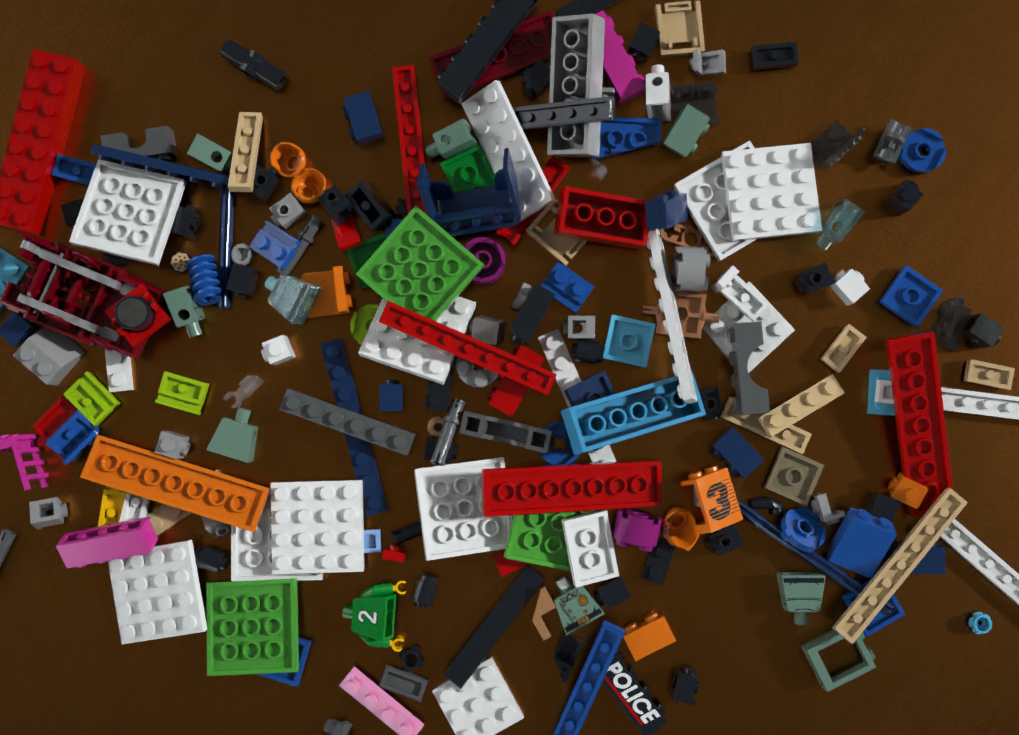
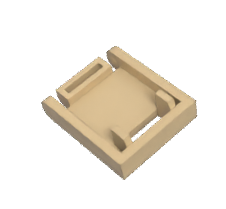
[655,0,705,58]
[526,198,587,266]

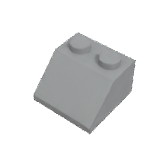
[13,324,86,386]

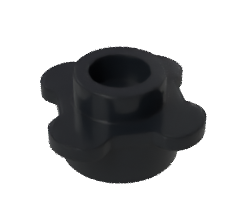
[398,646,424,672]

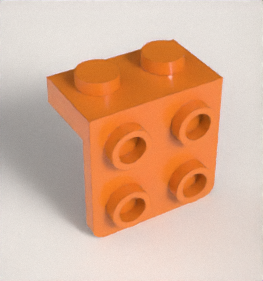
[301,266,353,318]

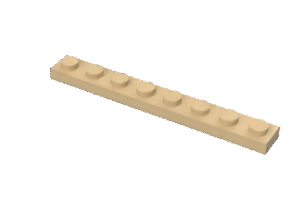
[832,488,968,644]

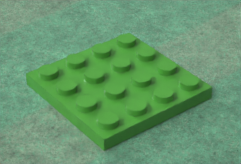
[356,206,485,321]
[504,509,607,571]
[206,578,299,676]

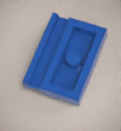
[249,220,302,270]
[541,261,594,314]

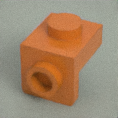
[888,472,928,509]

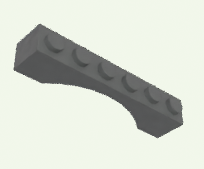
[279,388,417,456]

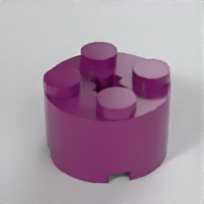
[465,237,505,285]
[612,508,662,552]

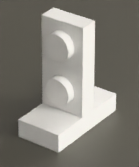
[710,266,770,322]

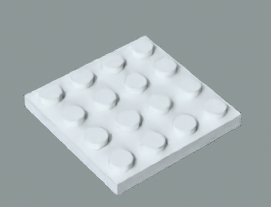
[673,140,757,262]
[721,143,822,241]
[69,159,186,266]
[358,296,476,385]
[414,457,512,561]
[271,480,365,574]
[231,489,323,581]
[108,540,207,644]

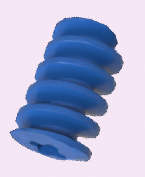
[187,254,222,306]

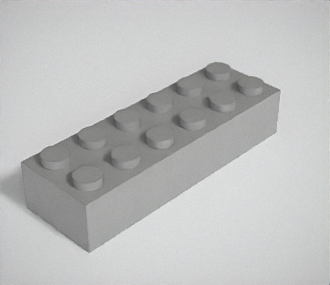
[547,13,605,157]

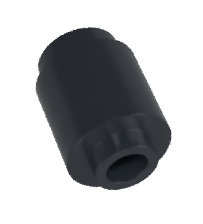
[571,339,604,364]
[194,546,229,574]
[411,573,438,609]

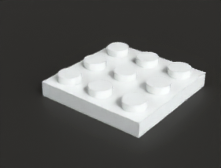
[702,281,795,373]
[432,656,524,735]

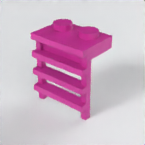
[0,434,50,491]

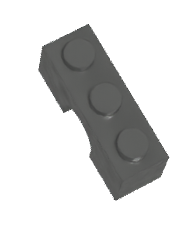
[101,126,177,166]

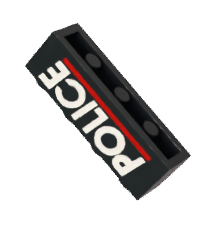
[603,649,668,735]

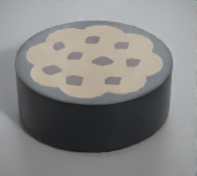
[169,251,192,274]

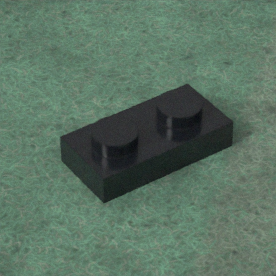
[751,42,799,70]
[640,537,675,586]

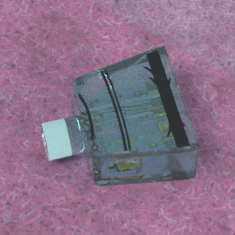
[815,199,864,250]
[265,274,322,325]

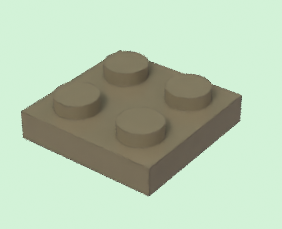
[763,447,824,506]

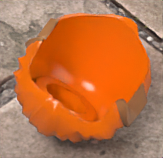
[661,506,699,551]

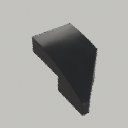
[554,631,584,683]

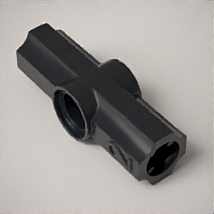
[220,38,287,91]

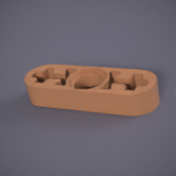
[660,224,715,257]

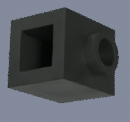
[961,313,1004,349]

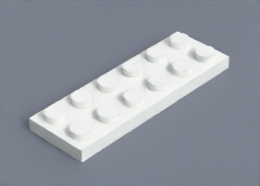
[462,80,556,221]

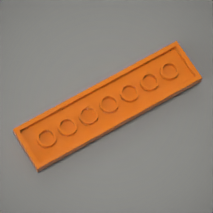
[80,434,270,533]

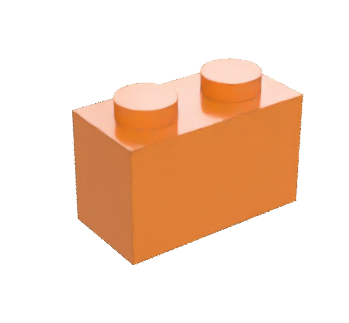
[623,612,676,661]

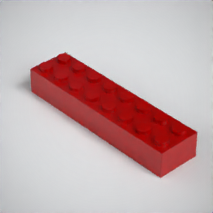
[0,49,86,236]

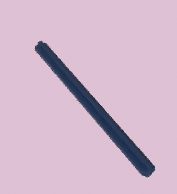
[737,499,893,615]

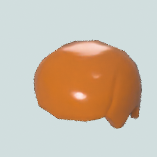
[270,142,306,178]
[291,168,326,204]

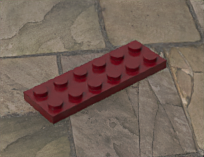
[428,10,554,100]

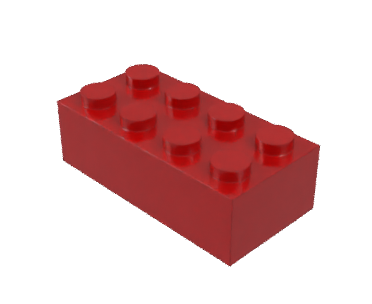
[553,186,649,250]

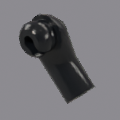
[751,497,784,516]

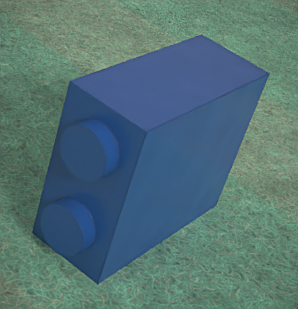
[827,507,897,578]

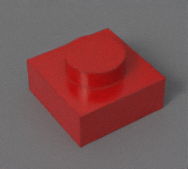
[382,544,408,563]

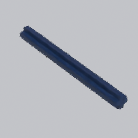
[216,185,234,309]

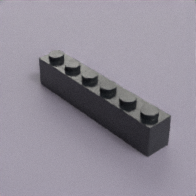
[437,0,539,104]

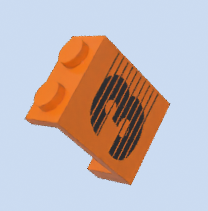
[680,465,743,535]

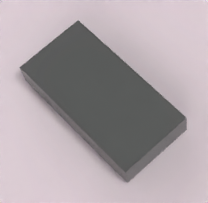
[379,664,429,702]

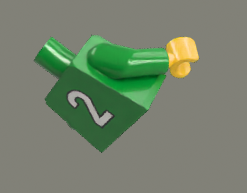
[342,580,408,652]

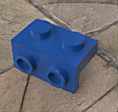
[45,409,99,464]

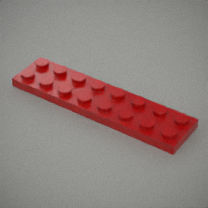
[886,331,953,516]
[482,460,662,517]

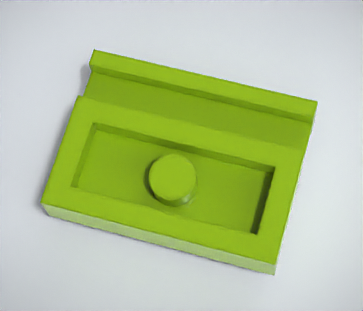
[63,371,120,426]
[155,371,210,415]

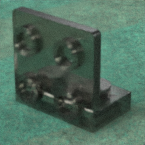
[811,119,866,170]
[929,296,972,352]

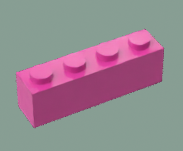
[596,10,646,106]
[56,517,158,568]

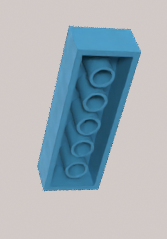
[561,371,706,455]

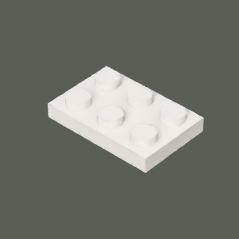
[561,509,619,587]

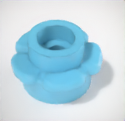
[969,612,992,634]

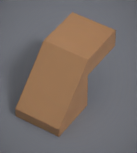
[532,584,556,641]

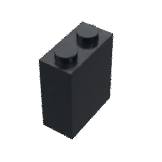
[508,283,556,346]

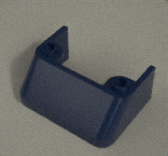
[417,148,521,237]

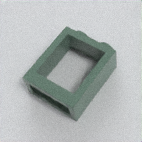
[801,630,876,692]

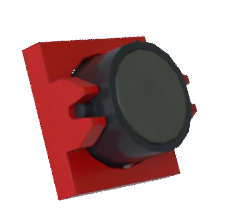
[105,283,172,348]

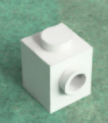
[830,269,870,306]
[261,335,296,365]

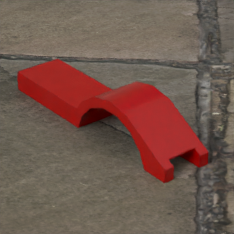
[495,156,570,246]

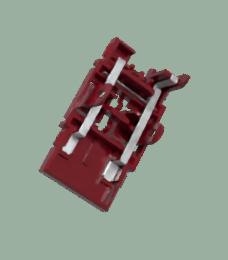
[0,230,166,360]

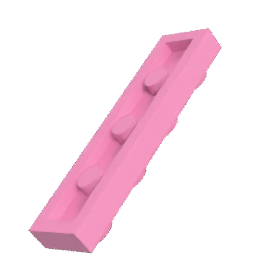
[339,666,424,735]

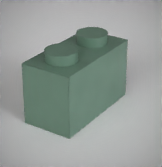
[661,104,710,158]

